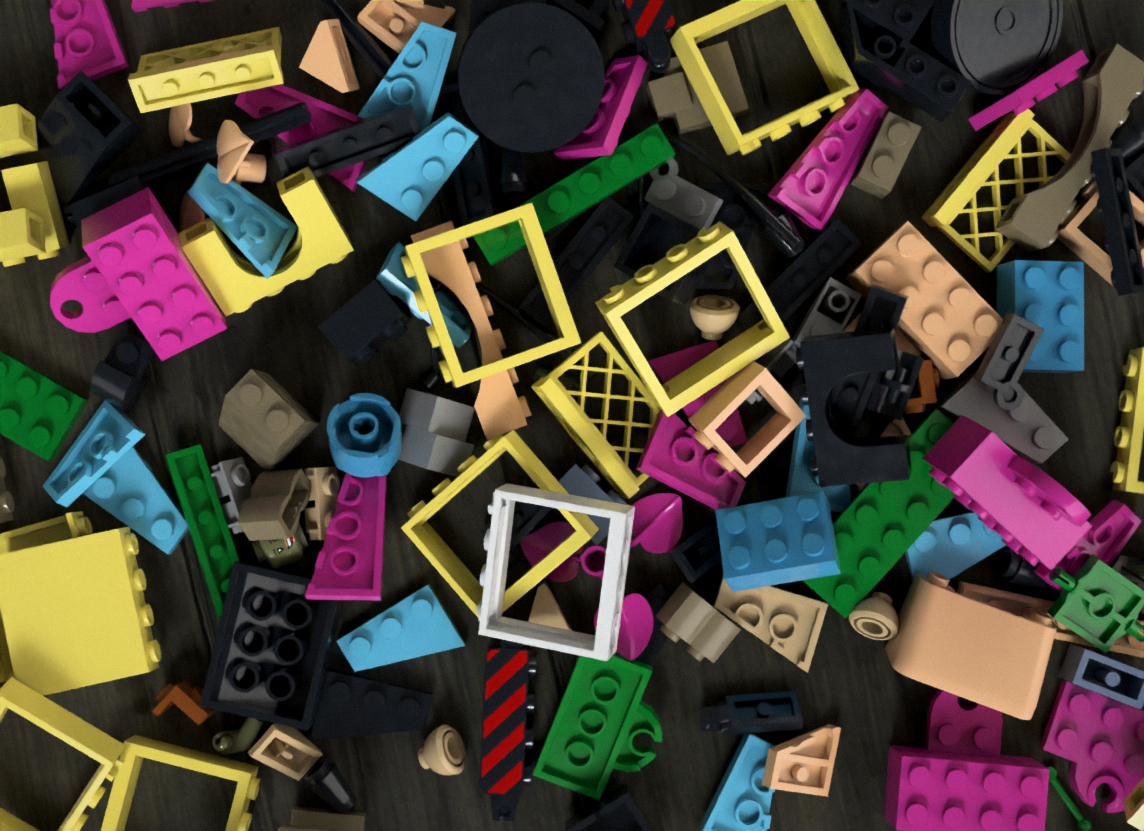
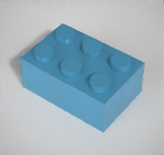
[997,260,1084,373]
[715,491,841,592]

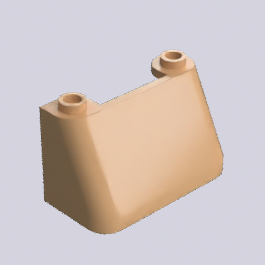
[884,571,1057,720]

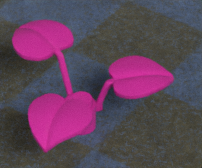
[520,493,683,660]

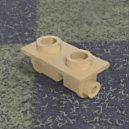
[304,467,340,540]

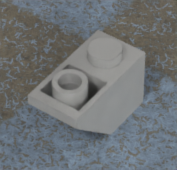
[792,277,862,348]

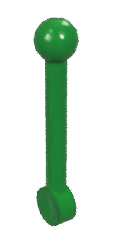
[1046,766,1092,831]

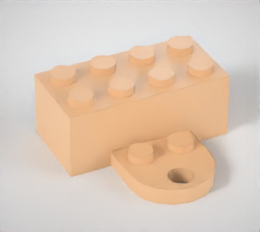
[842,221,1003,380]

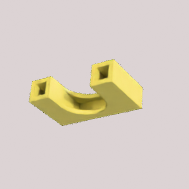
[0,104,46,262]
[1,161,70,267]
[179,166,354,317]

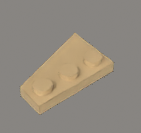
[713,573,828,673]

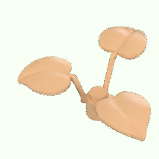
[168,103,267,232]

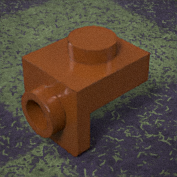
[905,360,940,414]
[152,680,216,725]

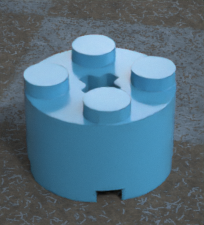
[327,393,402,477]

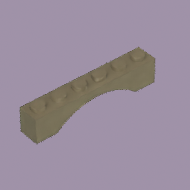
[995,43,1144,252]

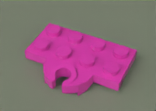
[1039,681,1144,813]

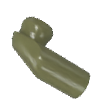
[212,717,265,754]

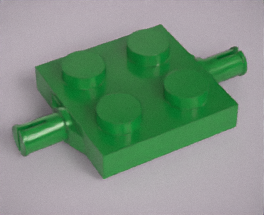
[1047,554,1144,653]

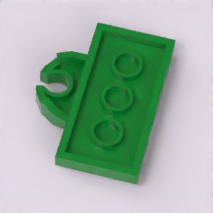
[532,652,662,801]

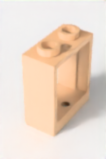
[1057,180,1144,287]
[688,361,807,478]

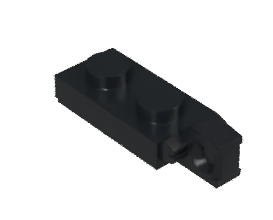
[700,690,803,735]

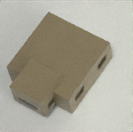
[647,41,749,136]

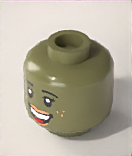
[252,523,309,569]

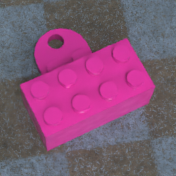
[50,187,227,361]
[922,415,1092,570]
[884,689,1050,831]

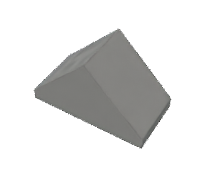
[399,388,475,442]
[398,425,475,477]

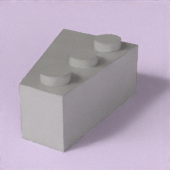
[931,364,1069,464]

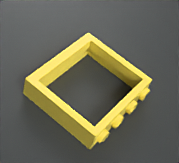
[669,0,859,156]
[401,203,581,388]
[595,222,790,417]
[1110,347,1144,494]
[401,430,599,618]
[0,677,126,831]
[101,735,260,831]

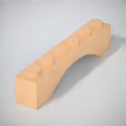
[411,221,532,440]

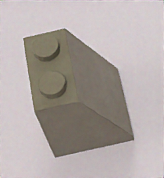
[218,369,320,471]

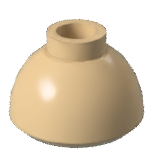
[689,295,740,340]
[849,592,899,640]
[418,725,466,776]

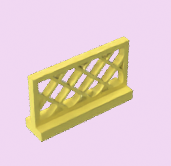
[128,27,284,113]
[921,109,1071,272]
[531,331,661,499]

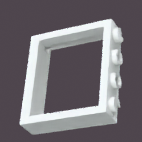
[476,483,635,661]

